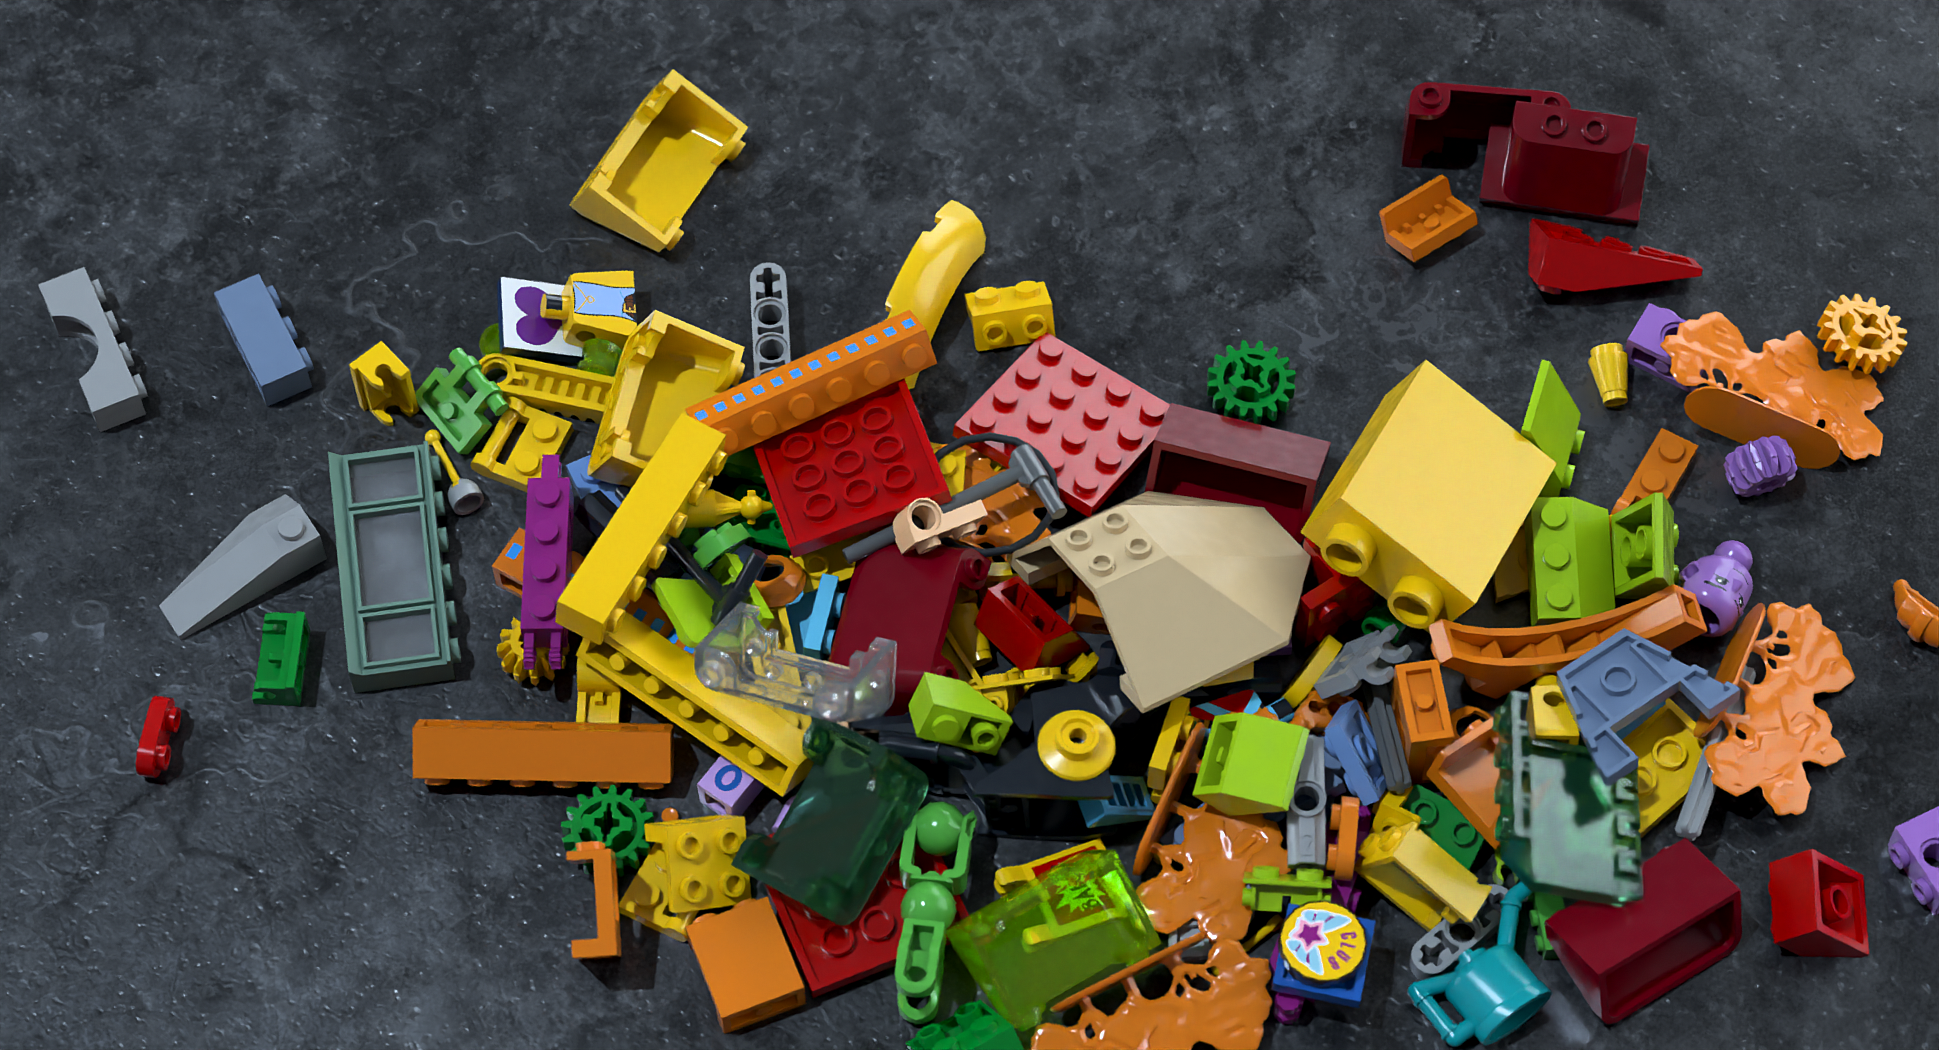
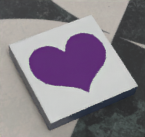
[497,277,582,364]

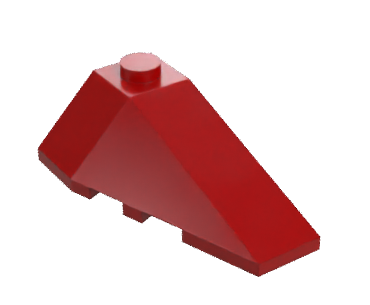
[1528,218,1703,294]

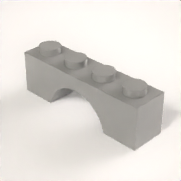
[38,267,148,432]

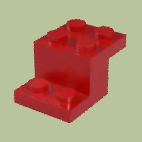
[1295,537,1375,648]

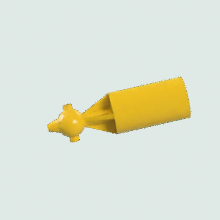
[684,489,773,528]

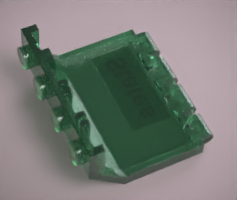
[1493,690,1643,907]

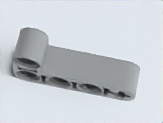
[750,262,791,378]

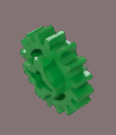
[1207,340,1295,425]
[561,785,654,877]

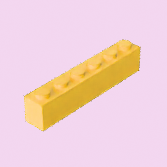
[555,413,728,645]
[576,611,822,797]

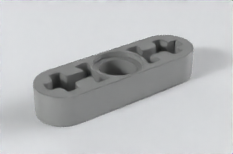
[1410,884,1508,980]

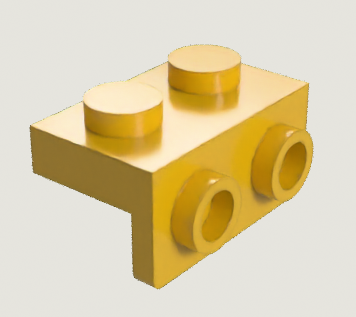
[965,281,1055,351]

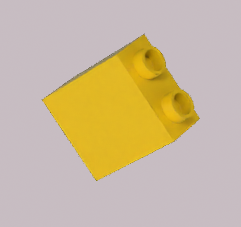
[1301,360,1557,634]

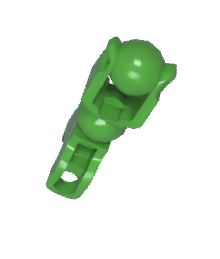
[895,801,977,1024]

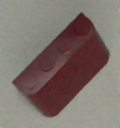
[1145,403,1331,544]
[1545,837,1742,1024]

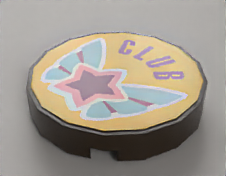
[1278,900,1367,988]

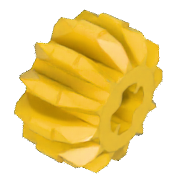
[496,617,569,686]

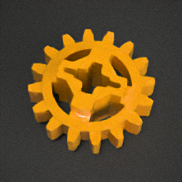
[1817,294,1907,374]

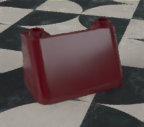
[1401,82,1571,168]
[827,543,991,717]

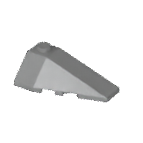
[159,494,327,640]

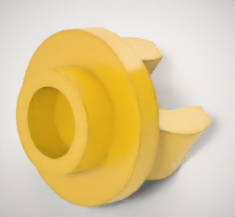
[1064,652,1099,683]

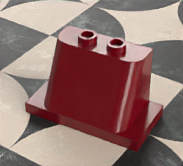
[1479,101,1650,225]

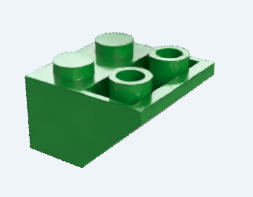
[905,1000,1024,1050]

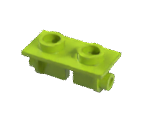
[1242,865,1332,912]

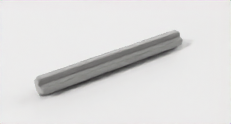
[1675,665,1756,841]

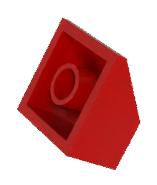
[1768,849,1869,957]

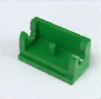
[252,612,311,706]

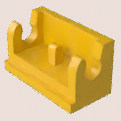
[349,341,419,426]

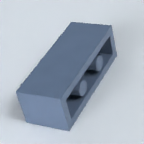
[214,274,314,407]

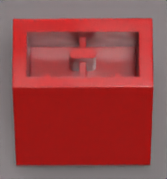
[974,575,1090,673]

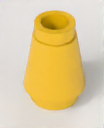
[1588,343,1628,407]
[948,602,993,668]

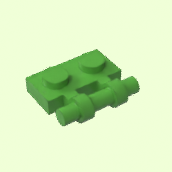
[415,347,509,454]

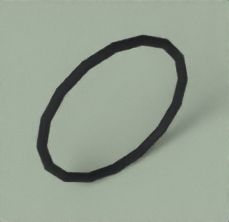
[935,432,1060,557]

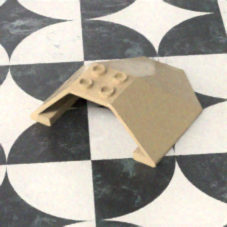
[1006,491,1311,713]

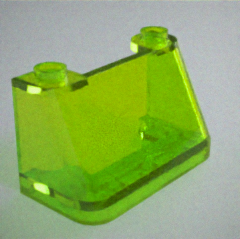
[946,850,1161,1031]

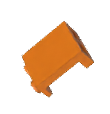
[1426,715,1568,850]
[685,897,806,1034]

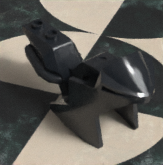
[851,640,1171,840]

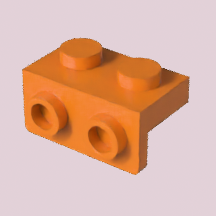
[1379,175,1478,262]

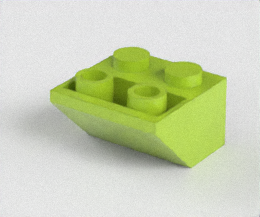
[1193,712,1310,816]

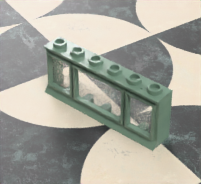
[328,441,461,693]

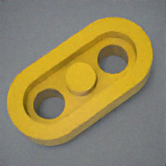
[1280,634,1343,709]

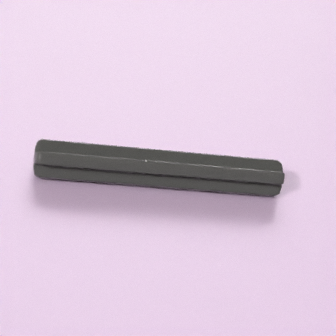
[1361,665,1412,794]

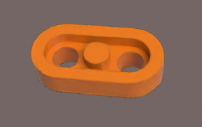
[1326,796,1359,881]

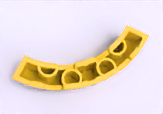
[884,200,986,389]

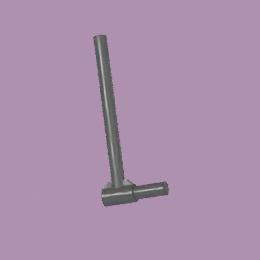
[842,444,1067,565]

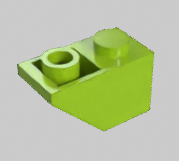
[908,672,1013,755]

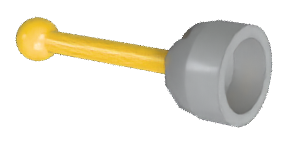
[425,429,484,515]

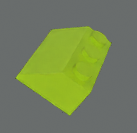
[1524,497,1615,627]

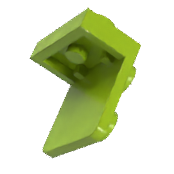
[651,553,775,651]

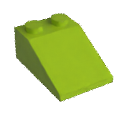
[1521,360,1585,497]
[1611,493,1679,600]

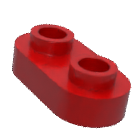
[136,696,181,778]

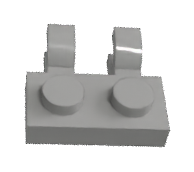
[1313,624,1412,699]

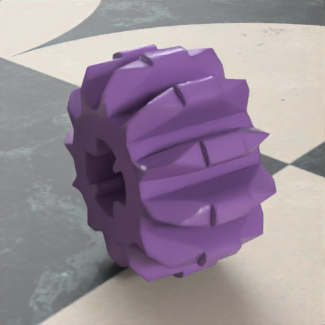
[1723,435,1798,497]

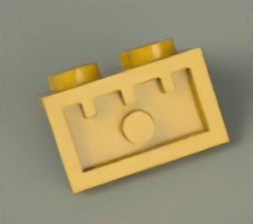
[644,814,751,913]

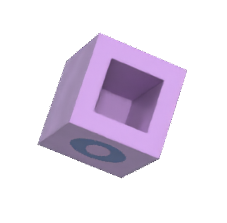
[697,755,765,816]

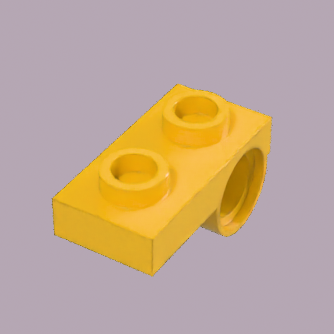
[576,657,622,723]

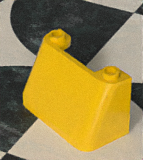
[569,69,748,252]
[587,310,745,490]

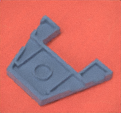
[1557,628,1740,787]

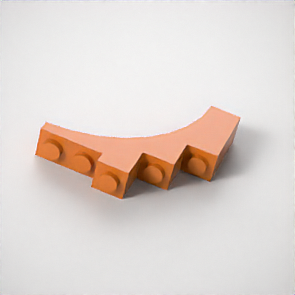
[1428,584,1707,699]

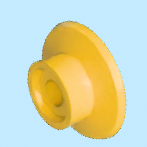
[1037,710,1116,781]

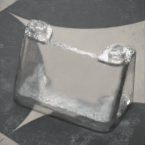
[694,602,897,723]

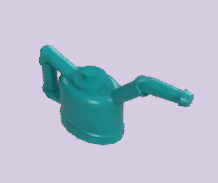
[1408,863,1552,1047]

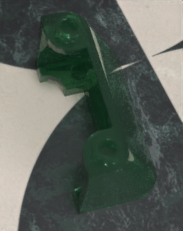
[731,713,929,926]

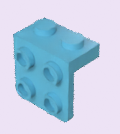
[741,573,846,673]

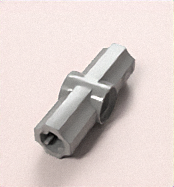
[1286,735,1327,870]

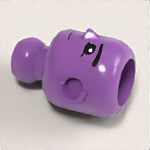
[1679,540,1753,638]

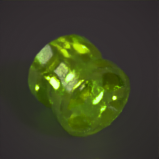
[576,338,622,377]

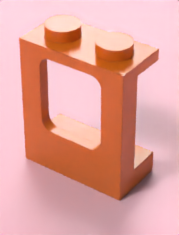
[1390,659,1454,785]
[566,841,622,960]

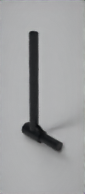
[615,485,768,631]

